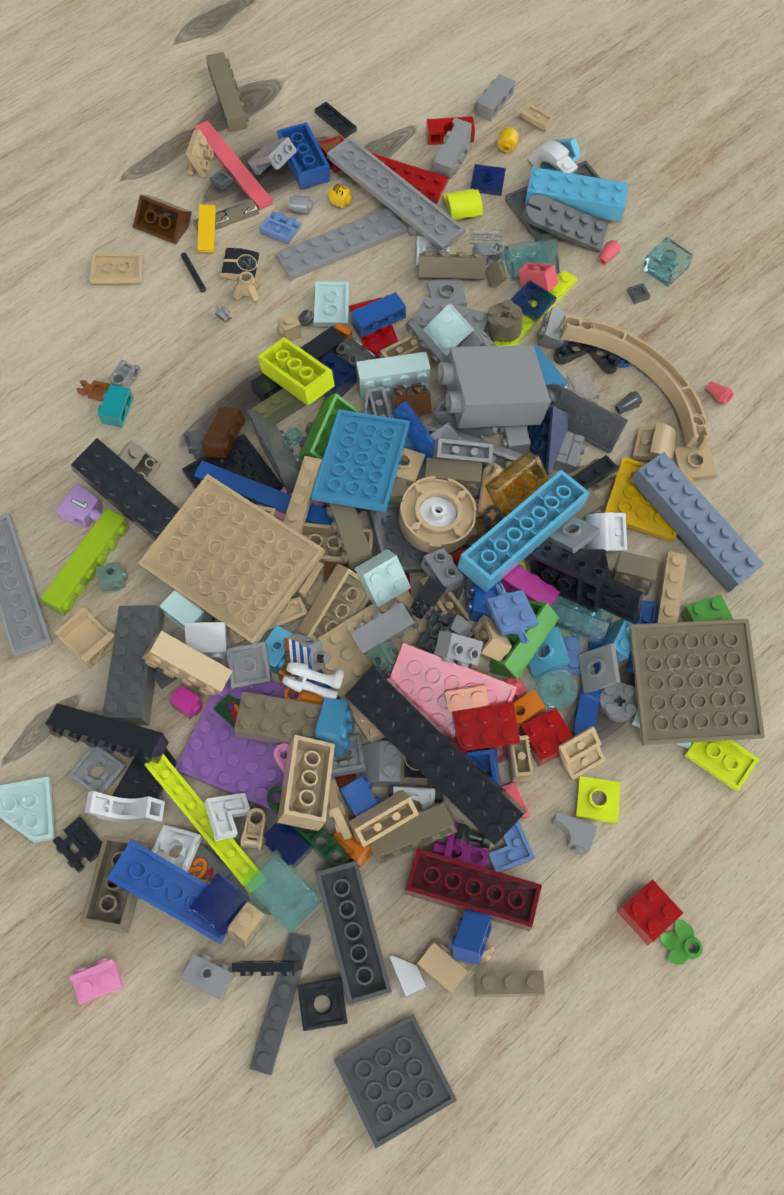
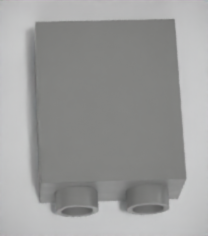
[438,345,551,428]

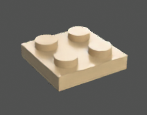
[327,780,352,840]

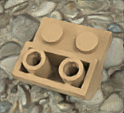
[633,423,677,460]

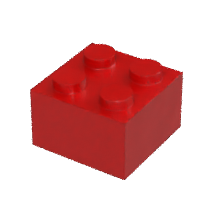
[519,707,574,767]
[617,879,683,945]

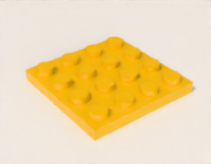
[604,457,693,543]

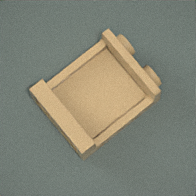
[55,607,115,669]

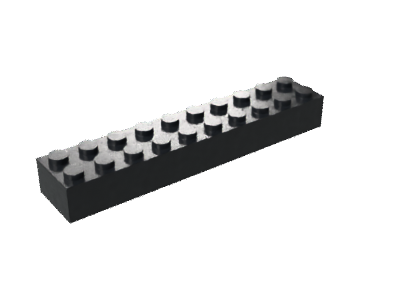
[345,666,527,845]

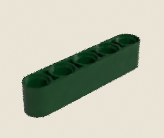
[266,787,347,867]

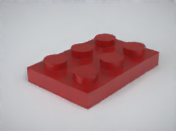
[453,702,521,752]

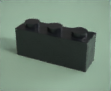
[410,577,447,620]

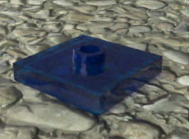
[470,164,506,196]
[189,873,251,936]

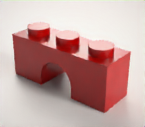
[426,116,475,145]

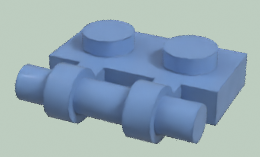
[259,211,302,244]

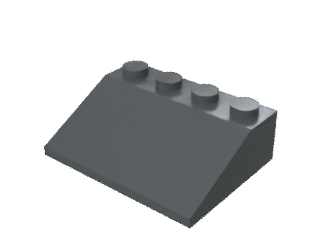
[247,409,301,494]

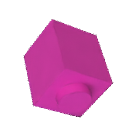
[169,685,203,720]

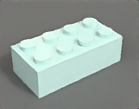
[356,352,431,400]

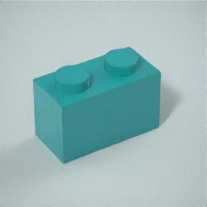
[98,385,133,428]

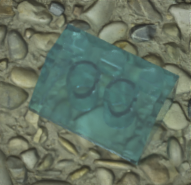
[504,238,560,281]
[552,596,616,644]

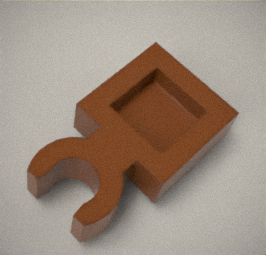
[76,380,110,401]

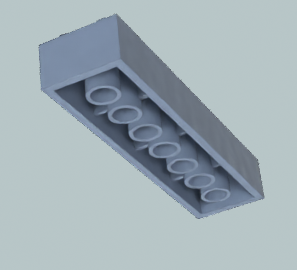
[631,452,764,592]

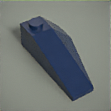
[527,406,569,478]

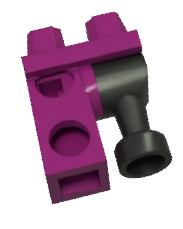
[433,821,491,868]

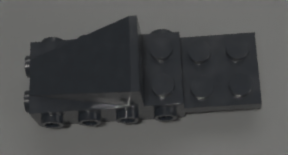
[531,542,644,624]

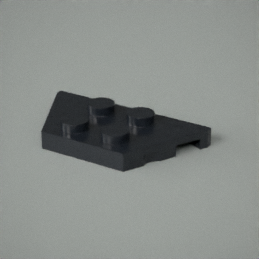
[112,729,177,799]

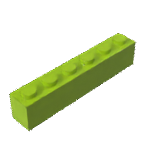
[40,508,129,616]

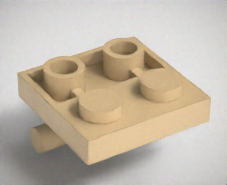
[186,129,214,178]

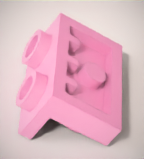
[69,958,124,1005]

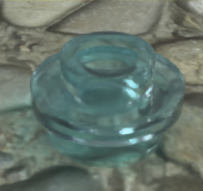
[285,427,303,445]

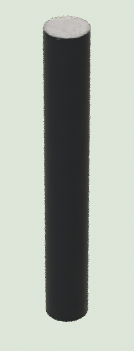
[180,252,206,293]

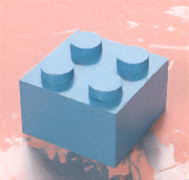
[315,698,355,758]

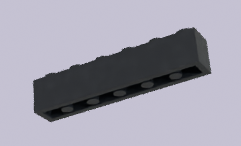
[251,326,345,401]
[45,703,169,764]

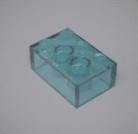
[244,854,322,934]

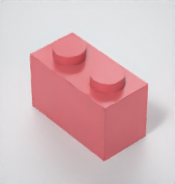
[518,262,558,292]

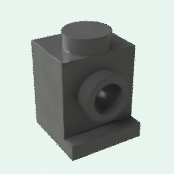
[184,429,205,460]

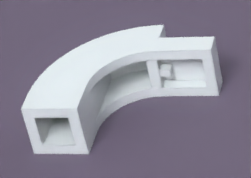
[528,140,578,174]
[85,791,165,824]

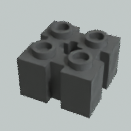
[416,611,473,661]

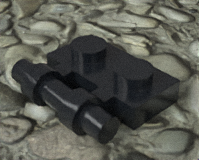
[53,817,102,873]

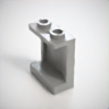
[247,137,297,175]

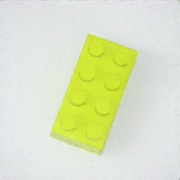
[257,337,335,406]

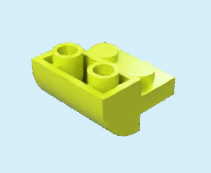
[443,189,483,221]

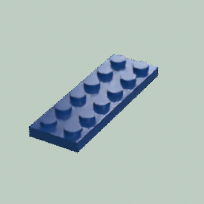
[107,840,243,944]

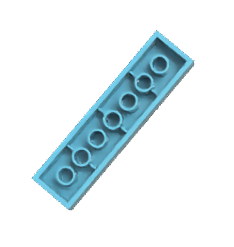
[457,470,590,592]

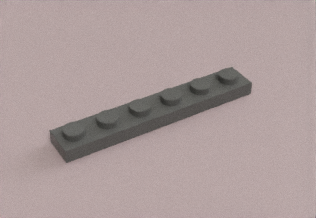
[249,933,311,1076]

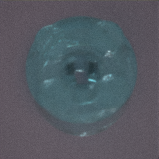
[534,669,578,711]

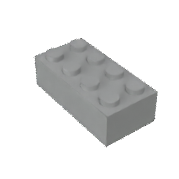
[415,296,488,347]

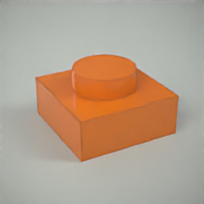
[334,323,353,341]

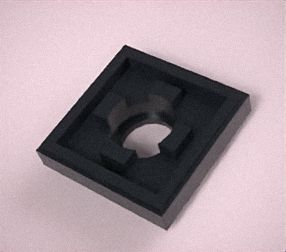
[297,977,348,1031]

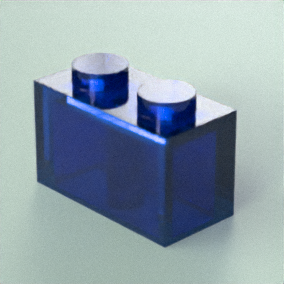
[263,822,312,869]

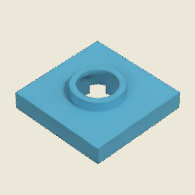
[529,627,570,678]

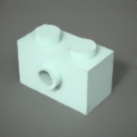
[159,590,205,631]

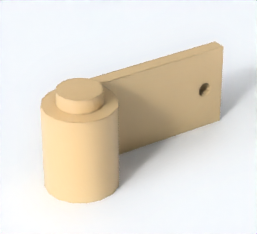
[478,462,511,522]

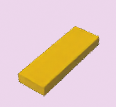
[197,204,216,253]

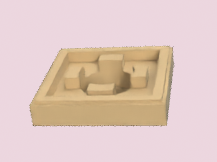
[673,444,718,480]
[396,448,425,485]

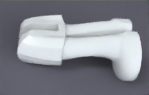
[282,663,344,699]

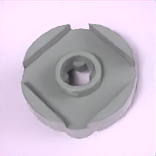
[599,682,638,722]

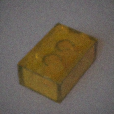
[485,453,549,517]

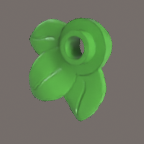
[659,919,703,965]

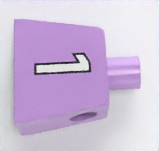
[56,483,102,528]

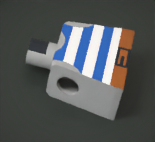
[284,633,331,675]

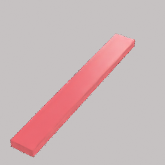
[194,120,273,211]

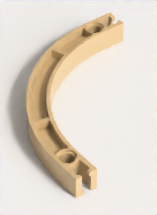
[559,314,711,450]

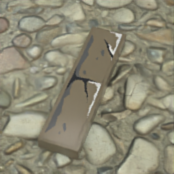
[192,199,259,232]

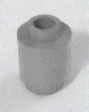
[289,195,313,214]

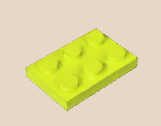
[685,740,760,792]

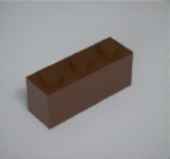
[201,407,245,458]

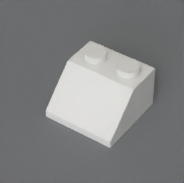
[185,622,230,661]

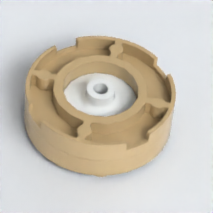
[398,476,477,553]

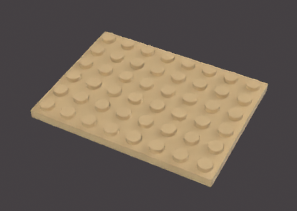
[138,474,326,644]

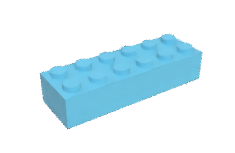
[525,167,629,222]

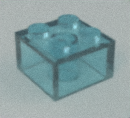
[642,237,693,287]

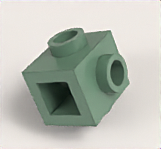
[96,562,128,592]
[366,640,399,674]

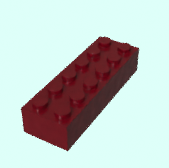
[405,848,542,931]

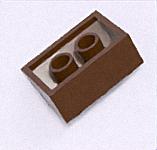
[133,194,192,244]

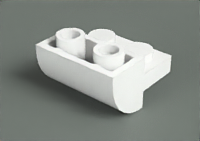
[585,512,627,551]

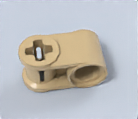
[240,808,267,851]

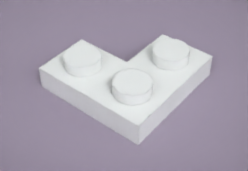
[204,793,250,841]

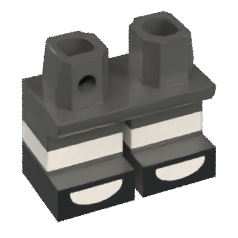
[336,338,378,369]

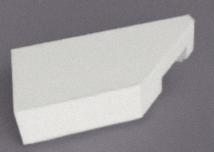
[389,956,426,997]

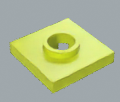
[575,776,621,824]

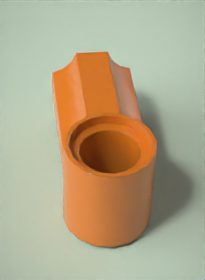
[284,687,324,705]
[332,831,373,868]

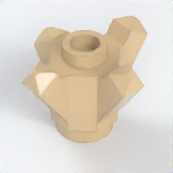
[232,271,262,302]

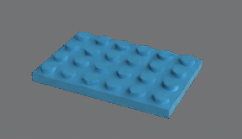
[311,409,410,513]

